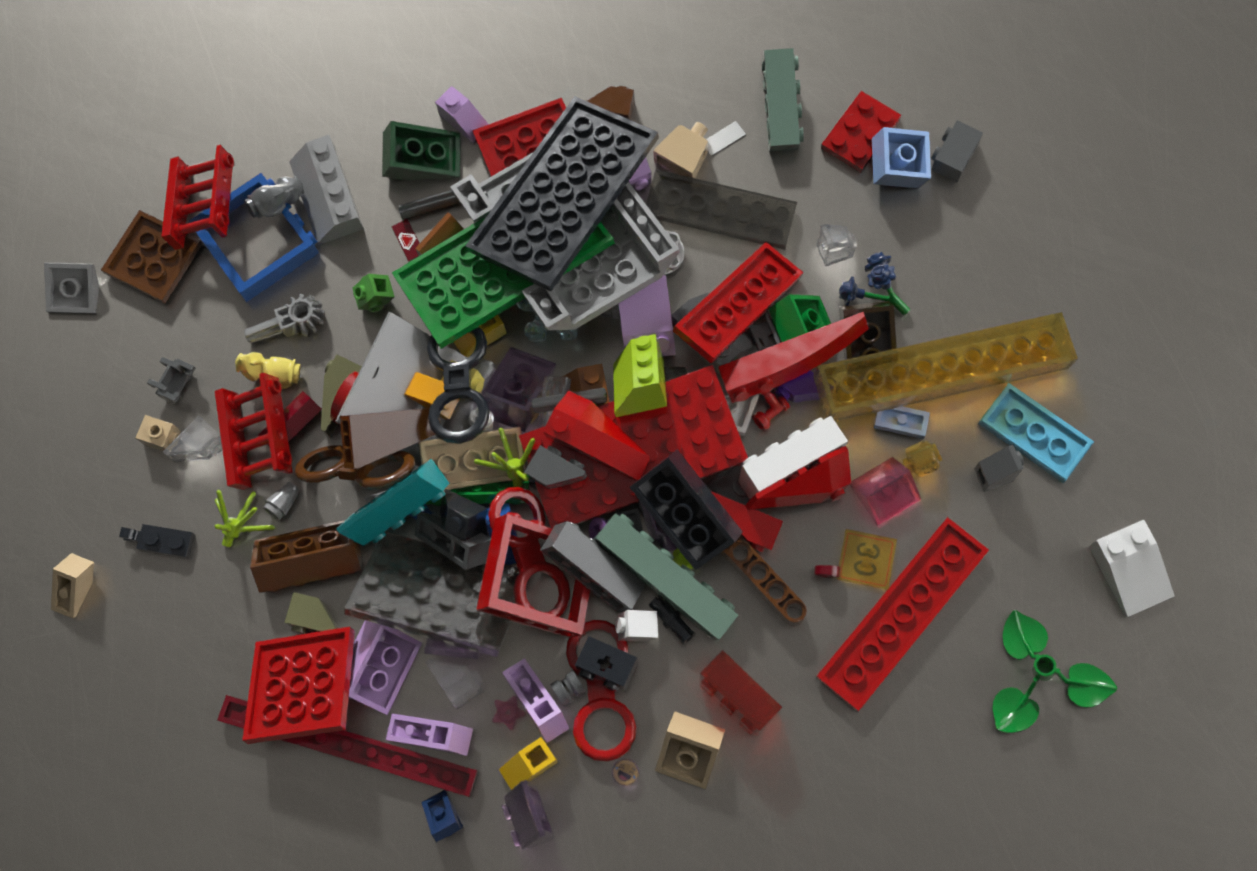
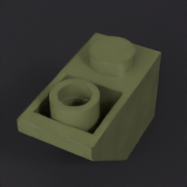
[284,592,338,634]

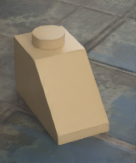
[51,553,94,619]

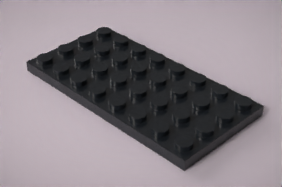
[465,96,659,291]

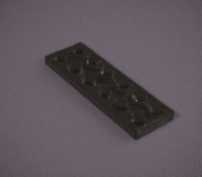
[646,169,797,250]

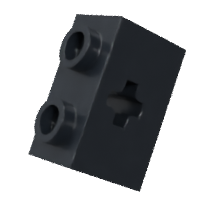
[575,636,638,692]

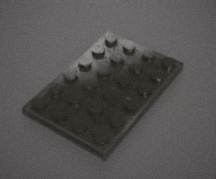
[344,531,530,657]

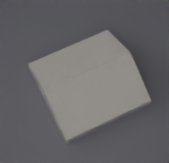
[44,263,100,313]

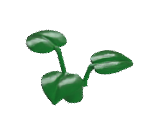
[992,610,1117,733]

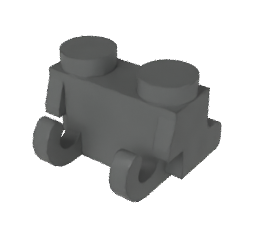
[147,357,196,404]

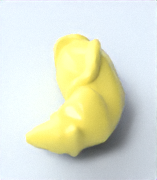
[235,352,301,389]

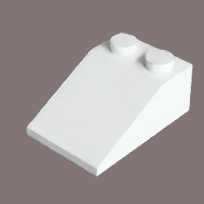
[1089,520,1175,618]

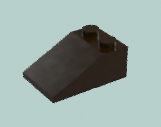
[839,301,899,385]

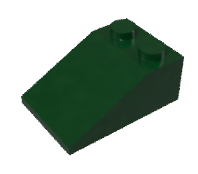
[382,121,460,180]

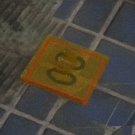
[836,529,897,590]

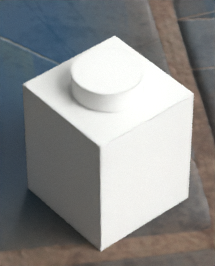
[615,610,658,642]

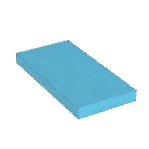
[978,383,1094,483]

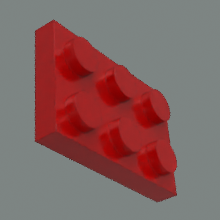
[821,91,901,173]

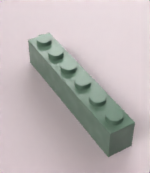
[594,514,738,641]

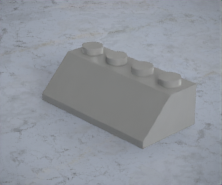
[289,135,364,245]

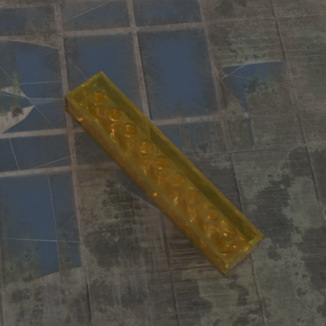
[813,312,1078,421]

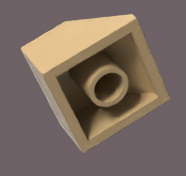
[655,712,726,789]

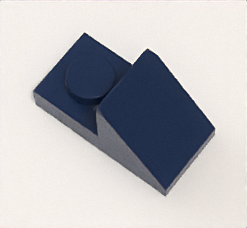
[421,790,463,842]

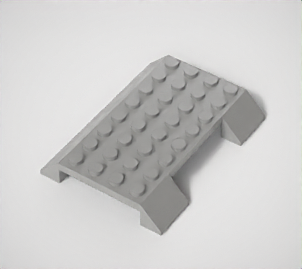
[450,153,680,330]

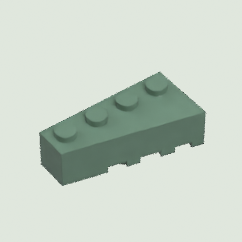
[761,48,804,151]

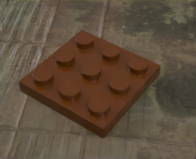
[101,210,203,304]

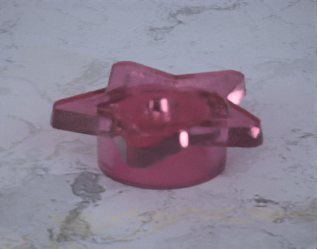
[492,695,526,730]

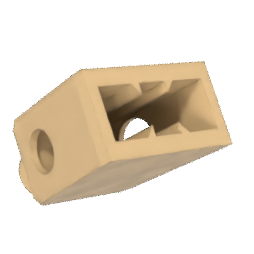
[654,122,708,184]

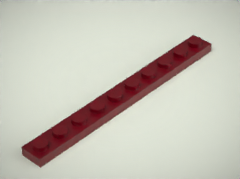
[217,695,478,797]

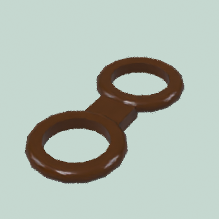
[295,445,415,489]

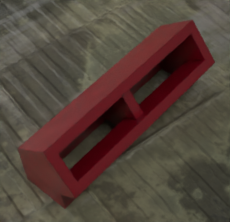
[258,391,322,447]

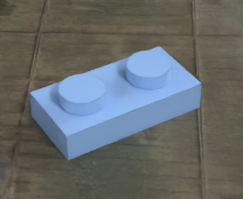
[874,402,930,439]

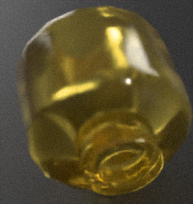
[902,440,943,478]

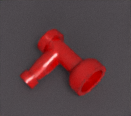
[752,391,790,431]

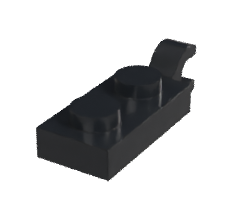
[119,524,195,559]

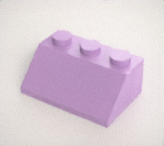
[349,617,422,715]

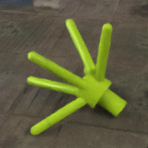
[474,428,535,487]
[215,490,275,547]

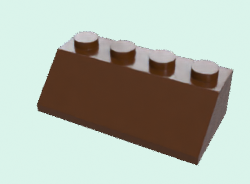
[250,520,362,593]

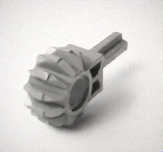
[244,293,325,343]

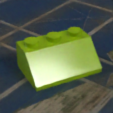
[613,334,667,417]

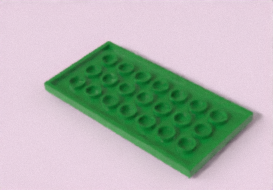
[392,216,615,349]

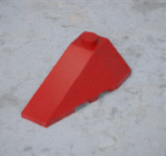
[543,391,651,481]

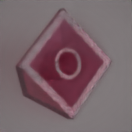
[850,457,921,526]

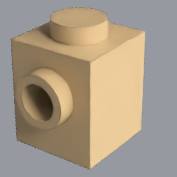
[135,415,181,454]

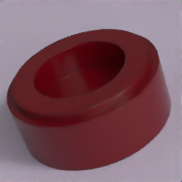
[814,565,841,578]

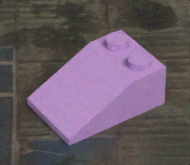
[619,275,676,356]

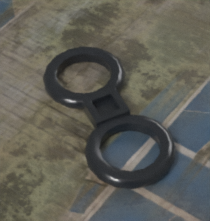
[427,326,490,444]

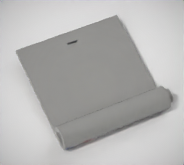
[335,312,498,467]

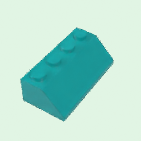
[336,459,450,546]

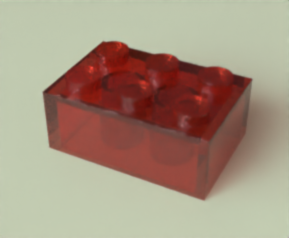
[700,650,782,736]

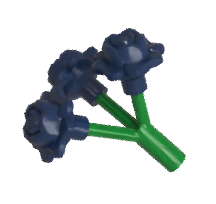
[839,252,910,316]

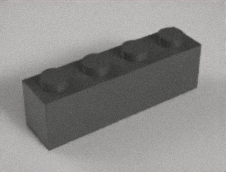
[540,521,646,613]

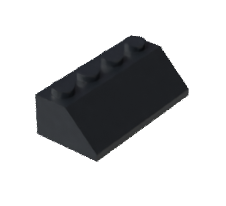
[629,449,743,571]

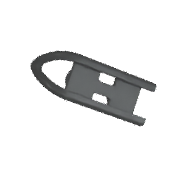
[749,313,781,351]

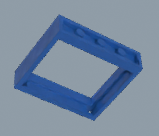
[188,173,319,302]

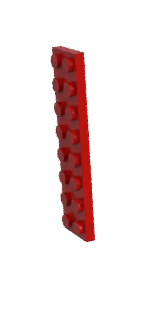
[816,517,989,712]

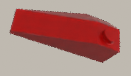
[745,446,852,510]

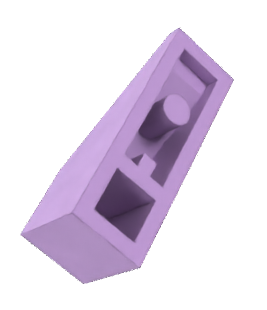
[502,658,569,743]
[386,714,473,756]

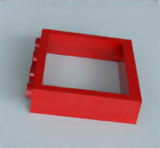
[476,512,590,638]

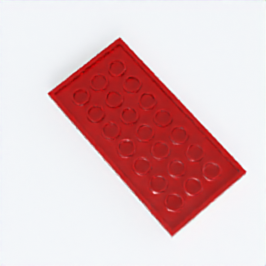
[519,365,748,528]

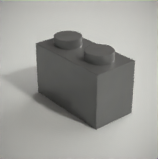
[931,120,983,183]

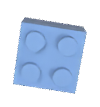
[872,127,931,188]

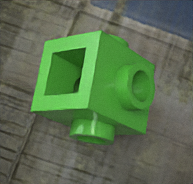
[352,274,395,312]

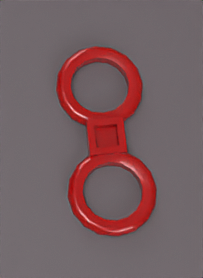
[488,487,570,617]
[566,620,637,762]

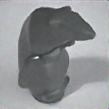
[245,176,304,219]

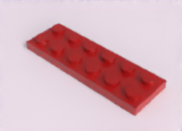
[673,242,804,363]

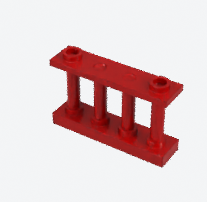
[161,144,234,250]
[214,372,293,490]

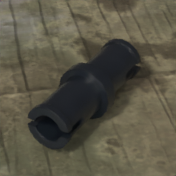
[649,595,696,645]

